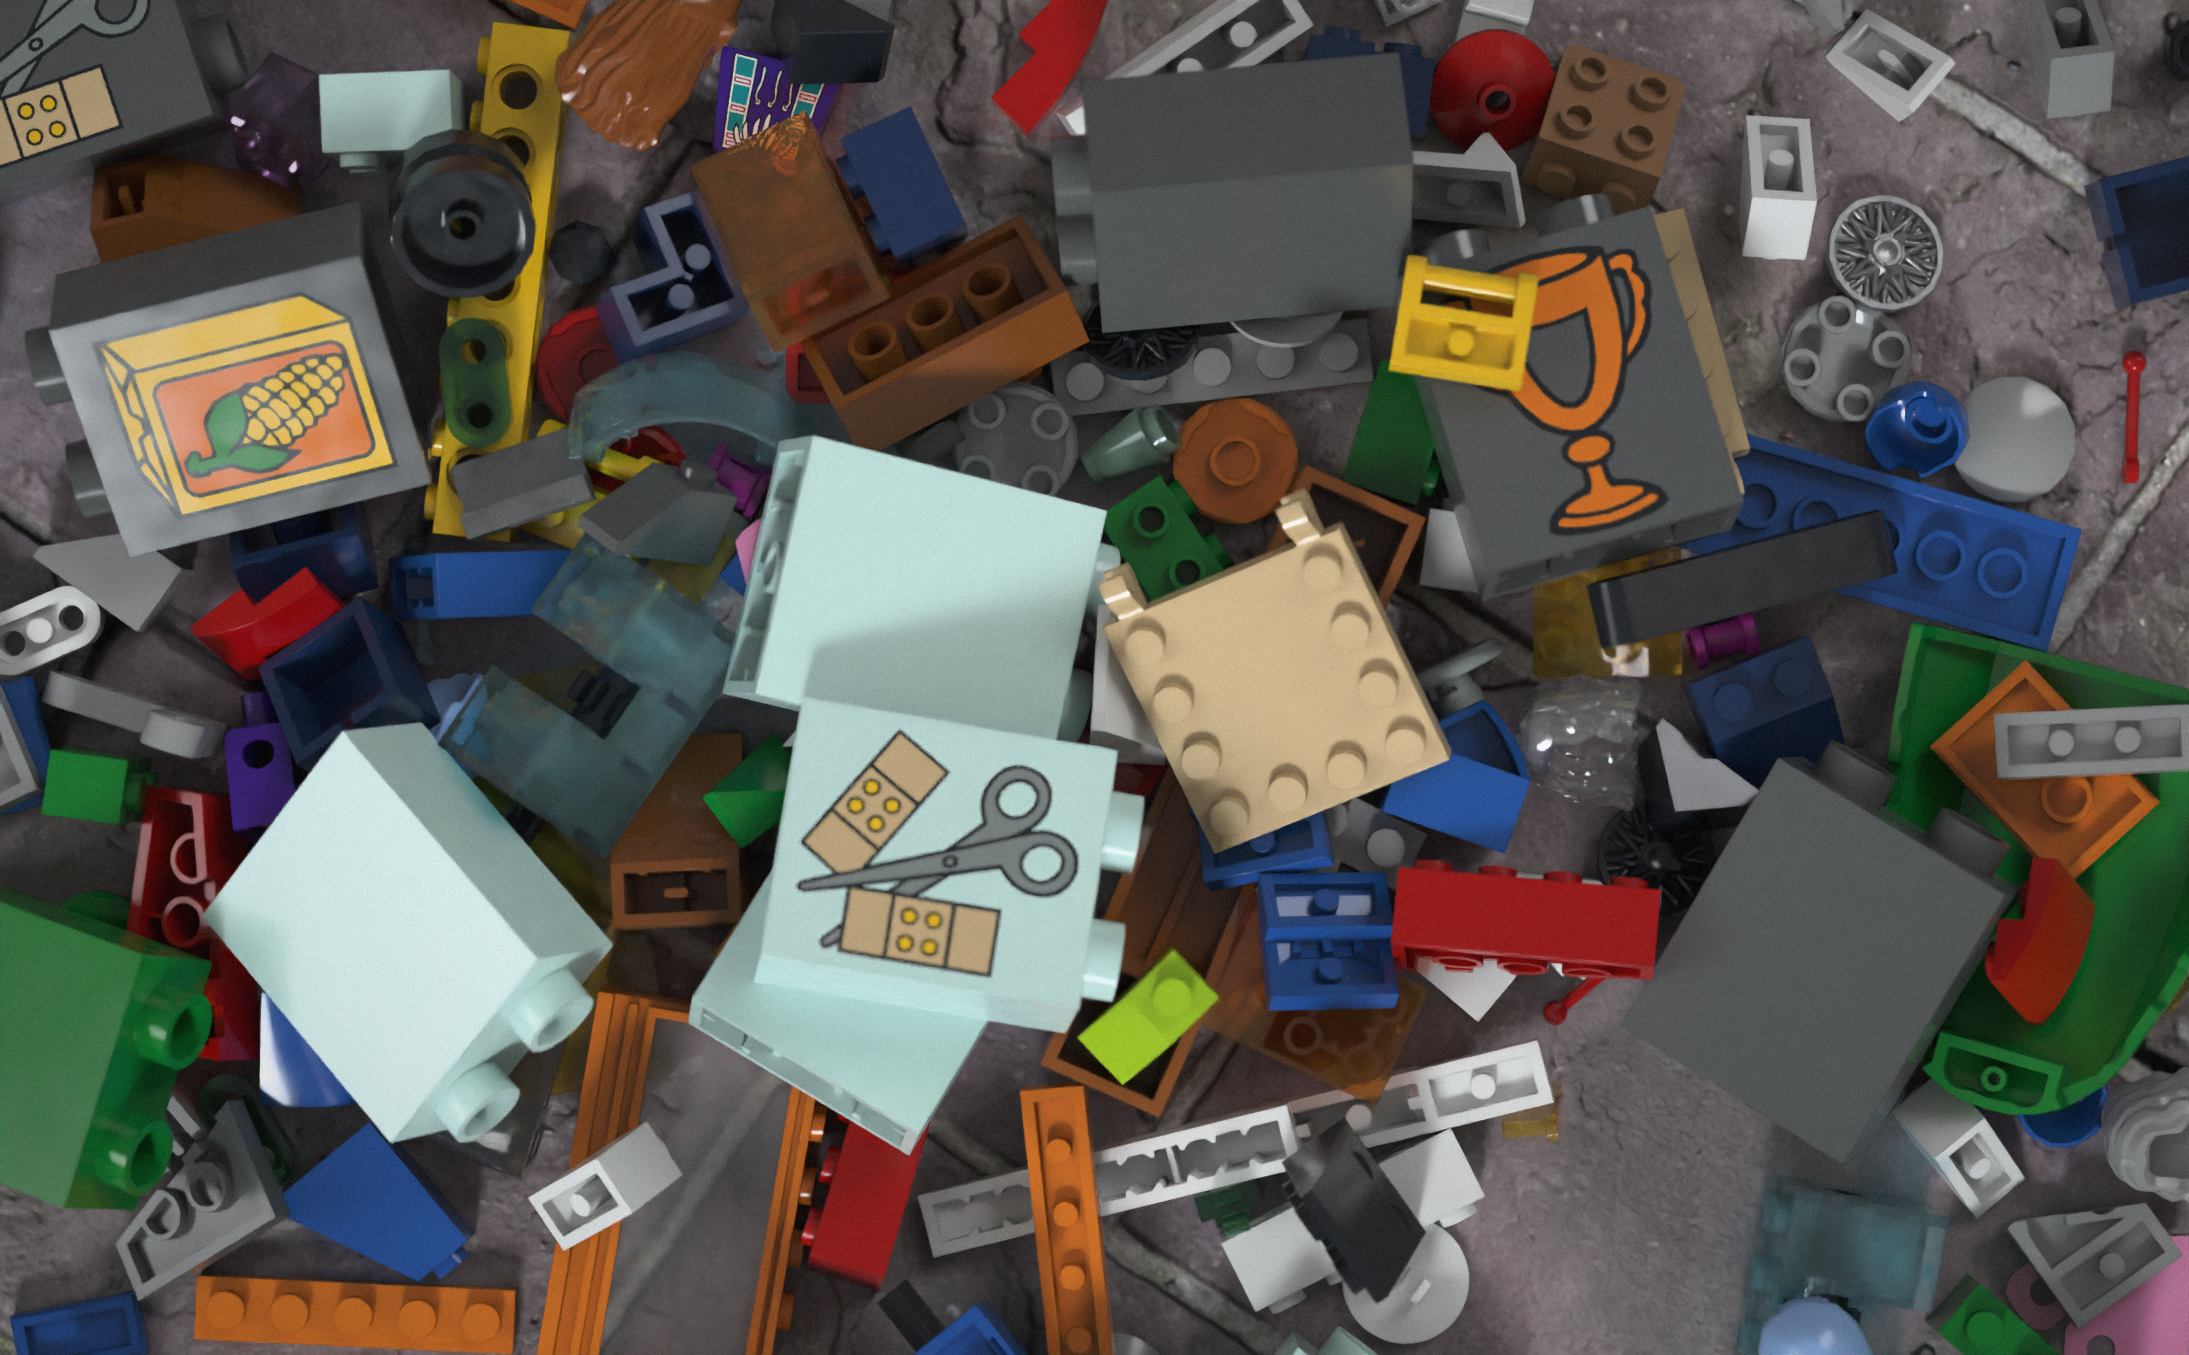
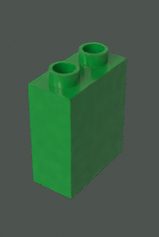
[0,884,213,1210]

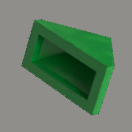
[702,733,792,849]

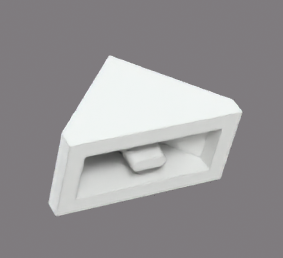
[1826,9,1956,122]

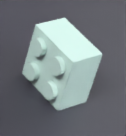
[319,70,467,176]

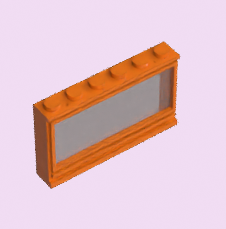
[537,986,828,1355]

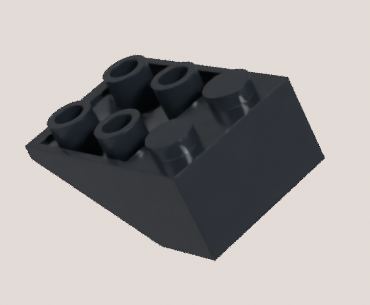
[1281,1117,1426,1304]

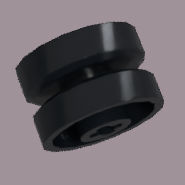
[388,129,536,298]

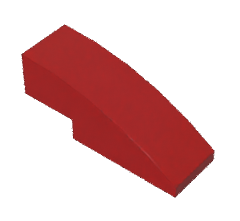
[991,0,1110,140]

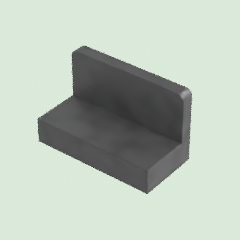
[451,428,597,541]

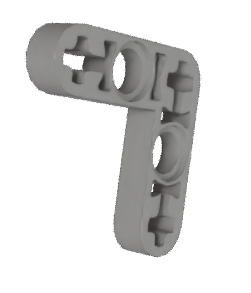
[41,670,228,759]

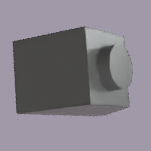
[577,460,738,566]

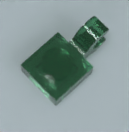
[1193,1179,1263,1238]

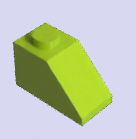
[1077,946,1219,1085]

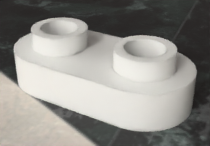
[0,586,105,675]

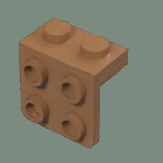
[1520,45,1685,216]

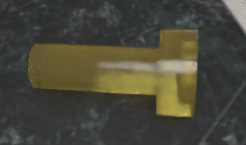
[1502,1113,1559,1142]

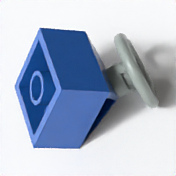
[1375,637,1531,854]

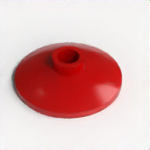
[1430,29,1555,151]

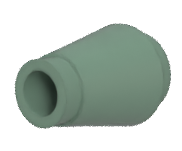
[1081,404,1180,485]

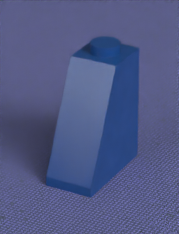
[389,549,589,622]
[282,1120,475,1281]

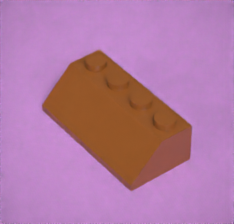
[794,214,1090,452]

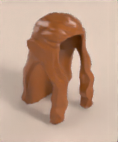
[555,0,743,151]

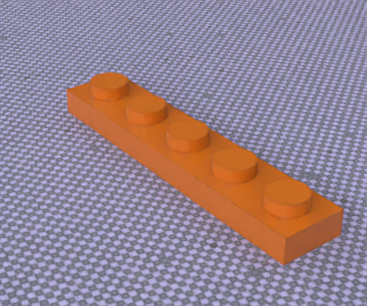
[1020,1081,1116,1355]
[194,1273,518,1354]

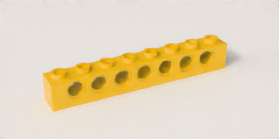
[424,22,576,544]

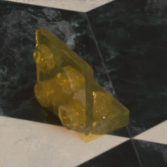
[1533,549,1682,677]

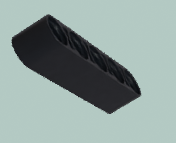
[1586,509,1898,649]

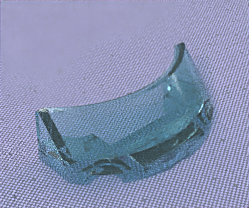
[564,351,823,469]

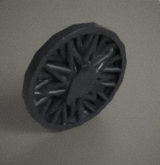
[1082,298,1201,381]
[1596,799,1714,917]

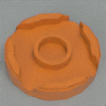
[1172,398,1298,524]

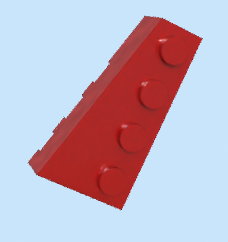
[127,785,261,1061]
[1391,860,1661,980]
[800,1114,931,1292]

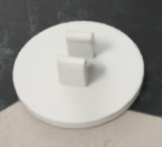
[1342,1223,1469,1344]

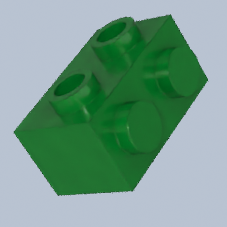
[1103,475,1234,601]

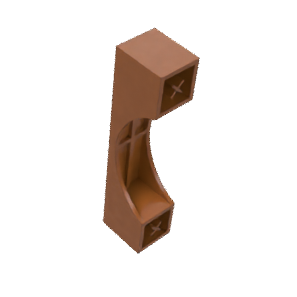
[1040,465,1426,1118]

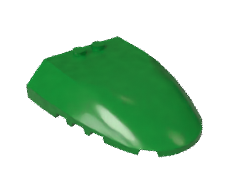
[1885,622,2189,1115]

